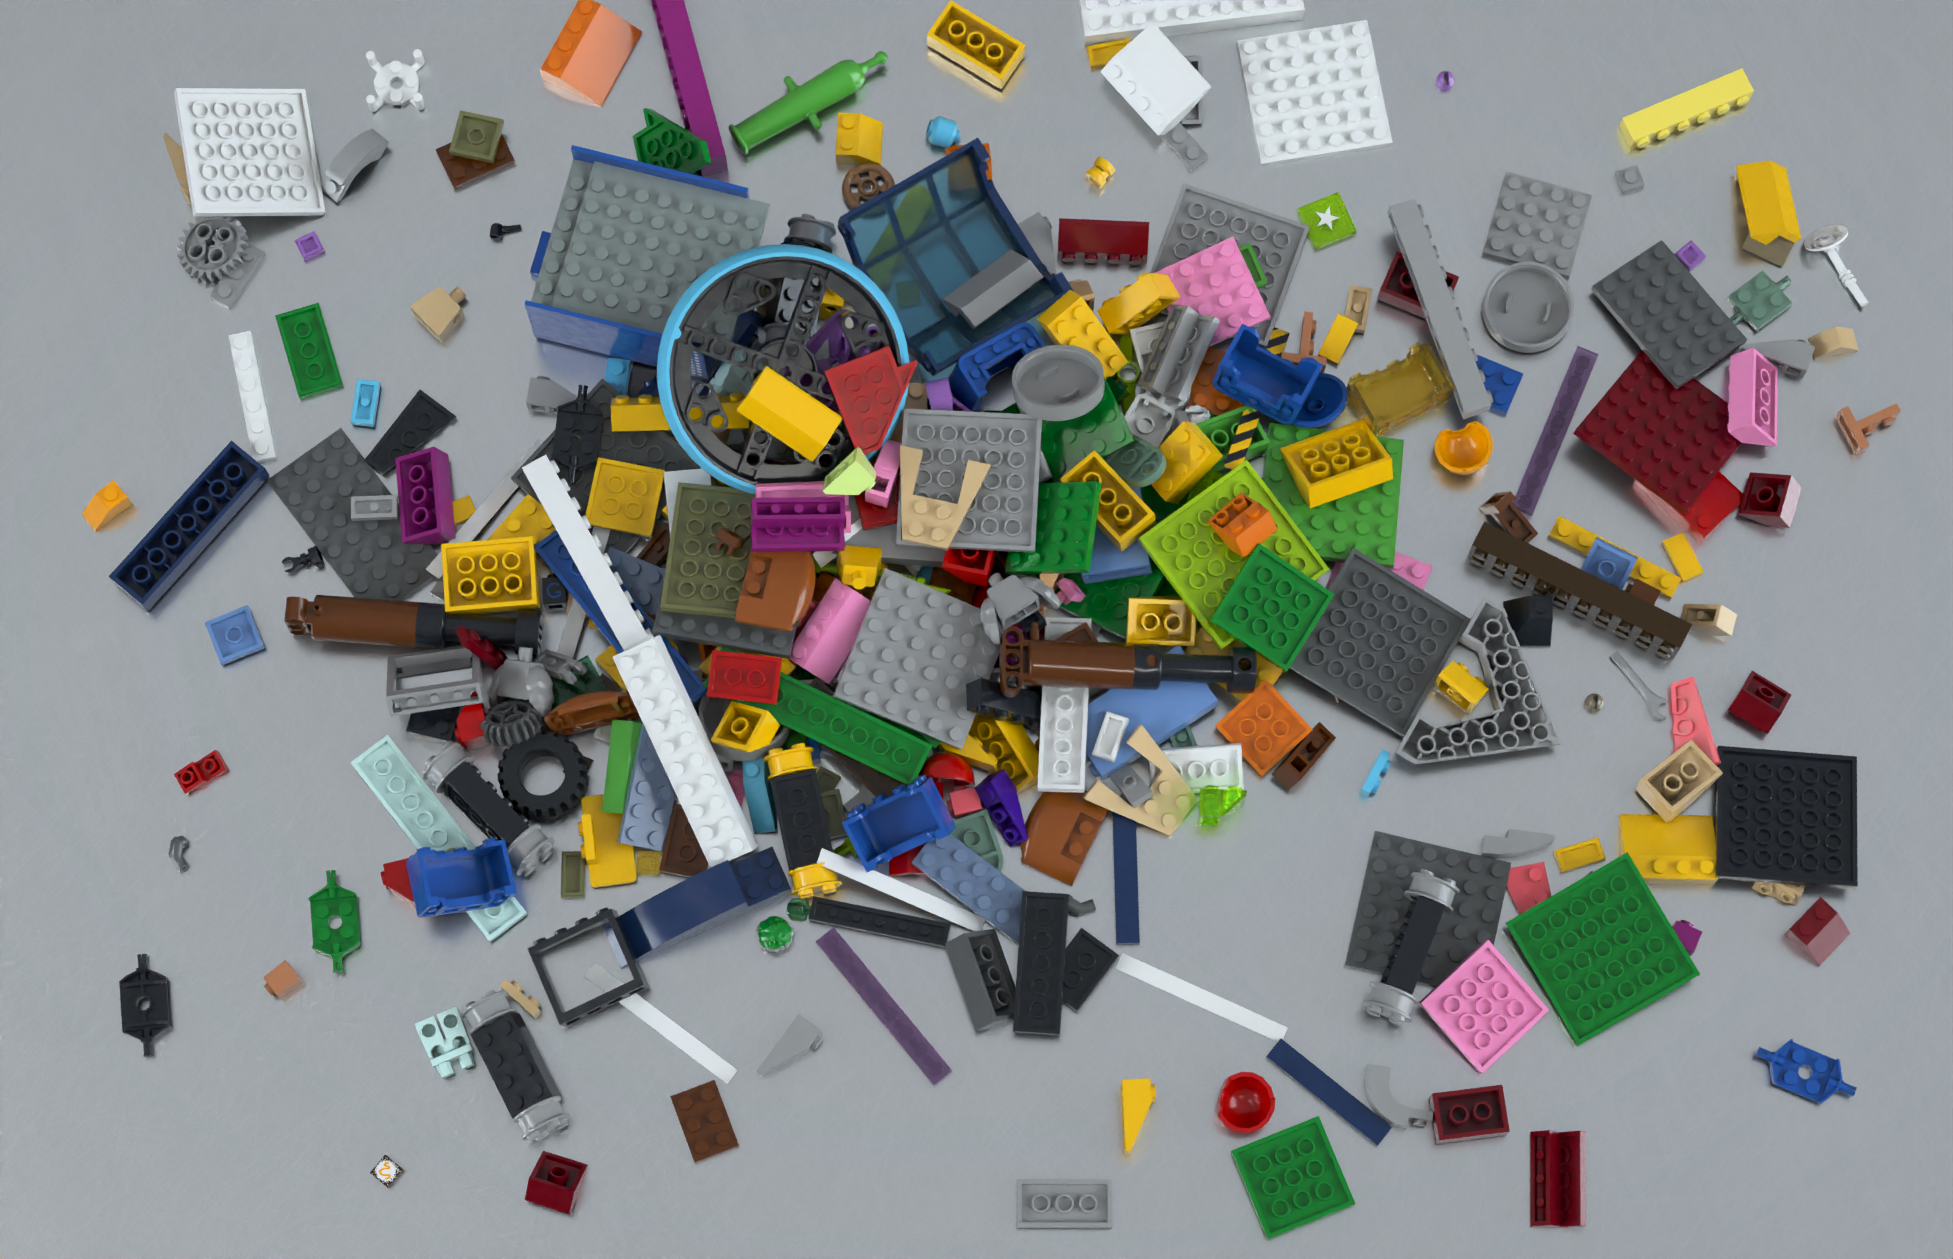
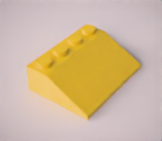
[1280,419,1393,508]
[441,536,541,615]
[1619,814,1718,885]

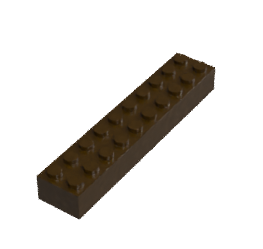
[1467,522,1692,659]

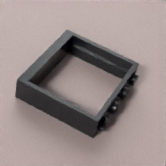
[527,907,649,1027]

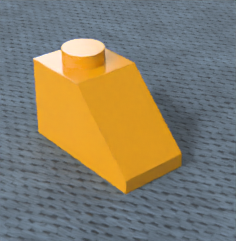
[82,480,132,532]

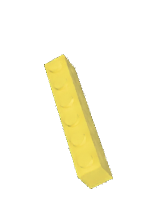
[1619,68,1754,149]

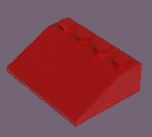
[1634,472,1744,545]

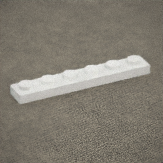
[228,331,277,463]

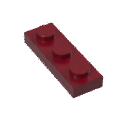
[455,625,508,670]

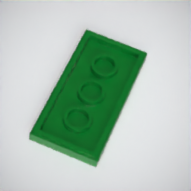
[275,303,344,400]

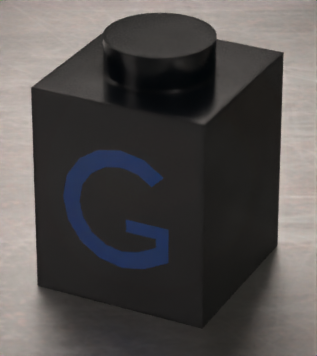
[542,574,568,610]

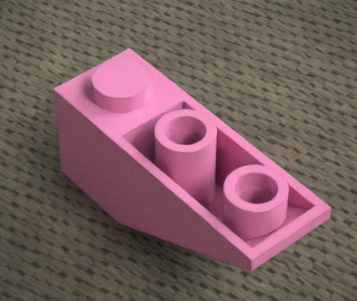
[865,440,902,508]

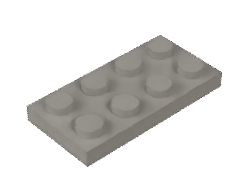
[1017,1179,1112,1228]

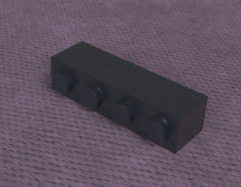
[966,678,1042,730]

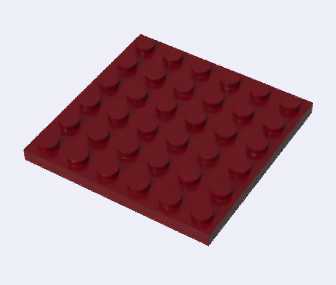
[1573,350,1742,515]

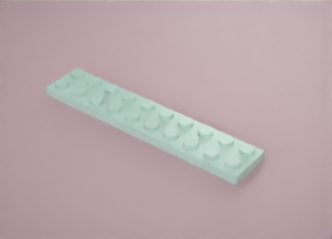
[350,735,527,943]

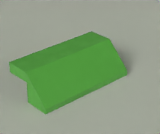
[602,720,642,814]

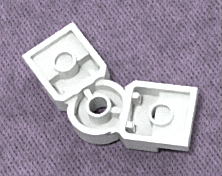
[1124,321,1191,448]

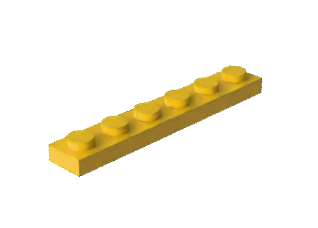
[1548,516,1682,600]

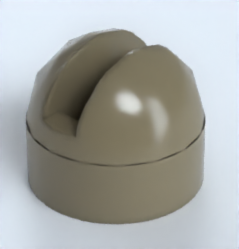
[1584,693,1604,713]

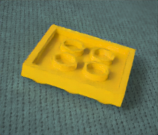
[585,457,665,538]

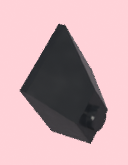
[1503,596,1553,647]

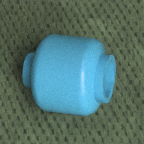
[926,116,960,148]

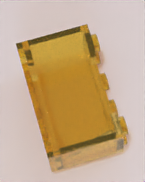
[1347,341,1454,437]

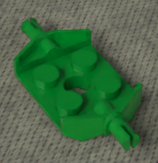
[309,870,360,973]

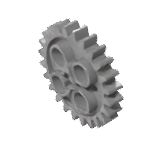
[177,216,249,282]

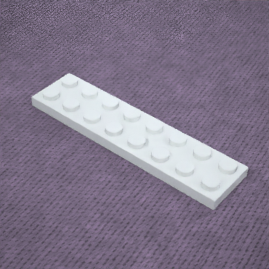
[1037,617,1092,793]

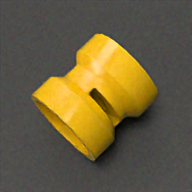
[1084,157,1115,188]

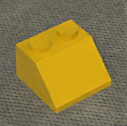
[836,112,883,166]
[1434,661,1489,715]
[711,701,780,752]

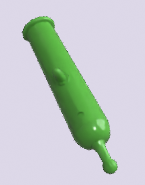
[728,51,888,155]

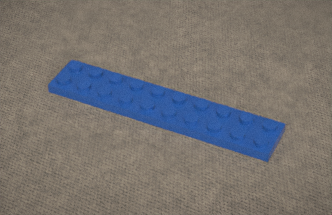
[534,530,708,703]

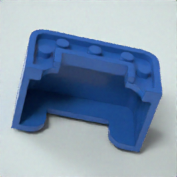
[948,322,1046,412]
[1213,324,1323,425]
[842,774,956,872]
[406,838,517,918]

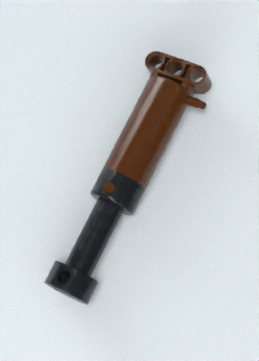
[284,595,543,656]
[1000,622,1257,698]

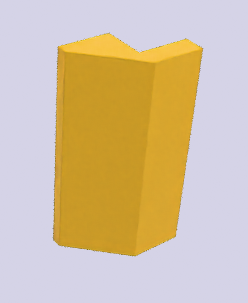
[1736,160,1801,245]
[736,366,843,462]

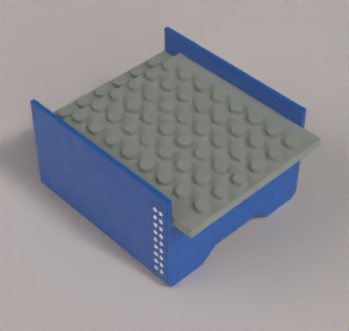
[524,145,770,380]

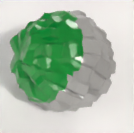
[756,916,794,953]

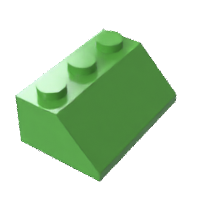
[1196,405,1270,476]

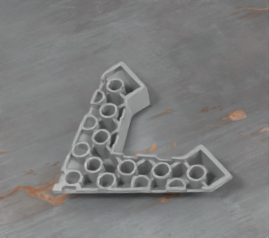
[1395,597,1561,765]

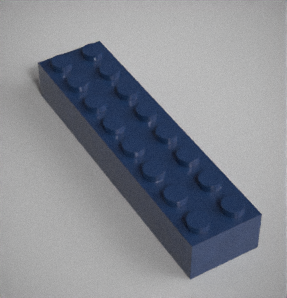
[109,441,270,611]

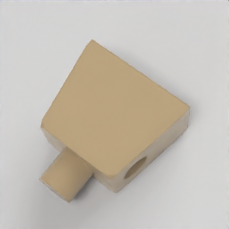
[410,286,466,342]

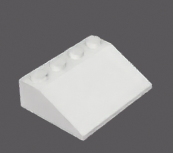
[1100,23,1211,136]

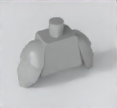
[980,573,1062,644]
[487,647,554,718]

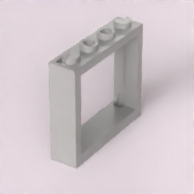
[386,645,483,717]

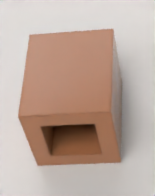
[263,960,303,999]

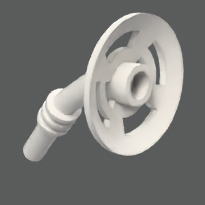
[1804,225,1869,307]

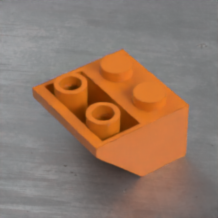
[1208,493,1278,558]

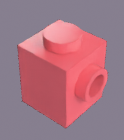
[946,786,982,820]

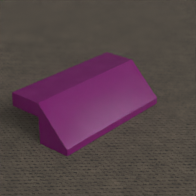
[750,497,846,552]

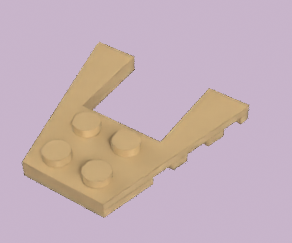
[900,445,991,550]
[1083,724,1198,836]

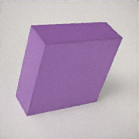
[294,231,325,262]
[1674,240,1706,272]

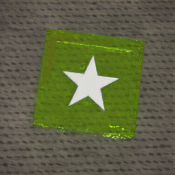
[1297,192,1357,250]

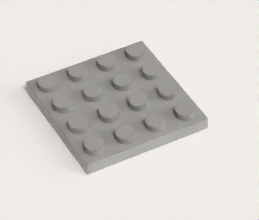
[1482,171,1592,279]

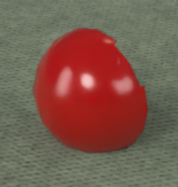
[918,752,975,787]
[1217,1072,1275,1133]

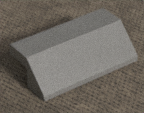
[942,250,1043,330]
[1137,304,1220,402]

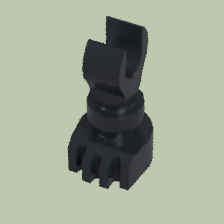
[282,546,325,574]

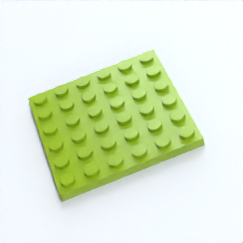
[1137,460,1330,650]

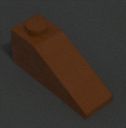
[1271,722,1336,790]

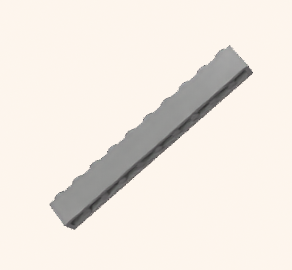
[1387,199,1493,419]

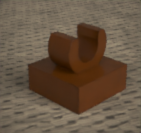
[716,528,746,556]

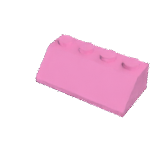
[1727,348,1778,446]
[790,578,871,685]

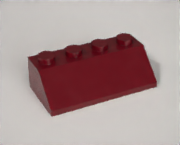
[1057,218,1149,265]

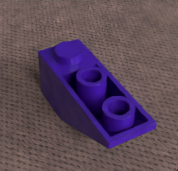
[974,769,1028,846]

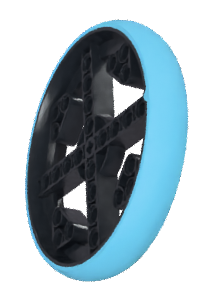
[657,244,909,494]

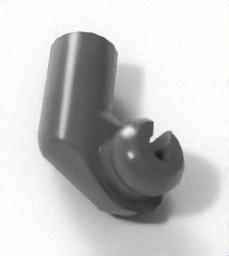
[168,836,189,872]
[1068,895,1096,916]

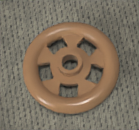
[842,163,895,214]

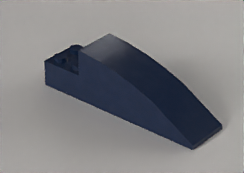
[603,846,792,969]

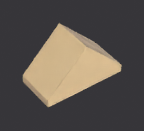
[1808,326,1858,360]

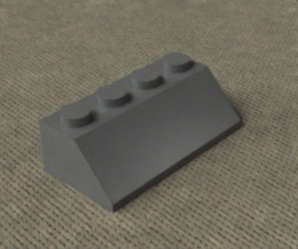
[945,929,1016,1031]

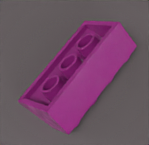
[395,447,456,544]

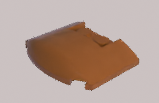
[735,548,815,632]
[544,691,640,736]
[1021,790,1108,886]

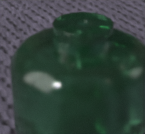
[787,898,811,922]

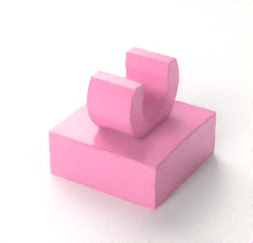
[1056,577,1086,605]

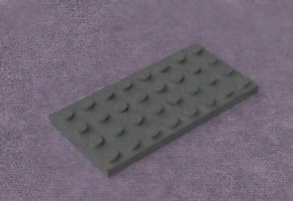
[267,428,437,601]

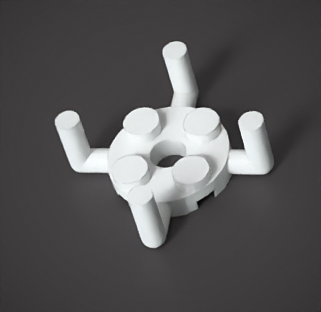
[366,49,425,112]

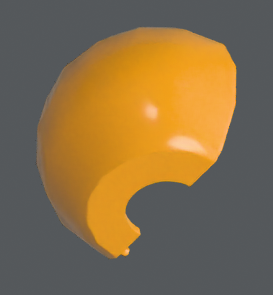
[1434,421,1493,475]

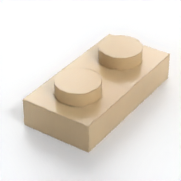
[1344,285,1372,333]
[499,978,542,1020]

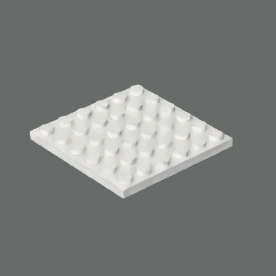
[1237,20,1393,167]
[174,88,325,217]

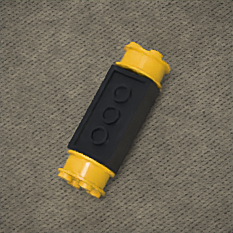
[763,743,842,899]

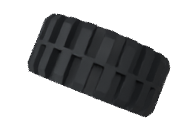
[497,730,588,822]

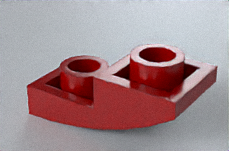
[174,750,229,794]

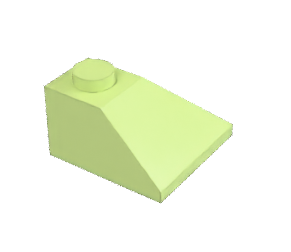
[823,447,876,495]

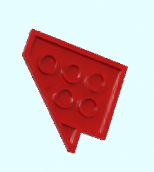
[824,345,917,455]

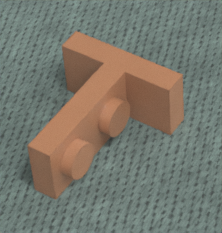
[1281,311,1327,373]
[1836,403,1901,455]

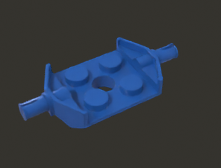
[1755,1039,1857,1104]

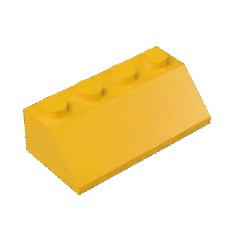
[968,715,1039,795]

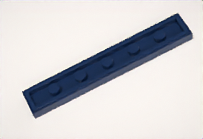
[1112,806,1140,945]
[1266,1039,1392,1146]

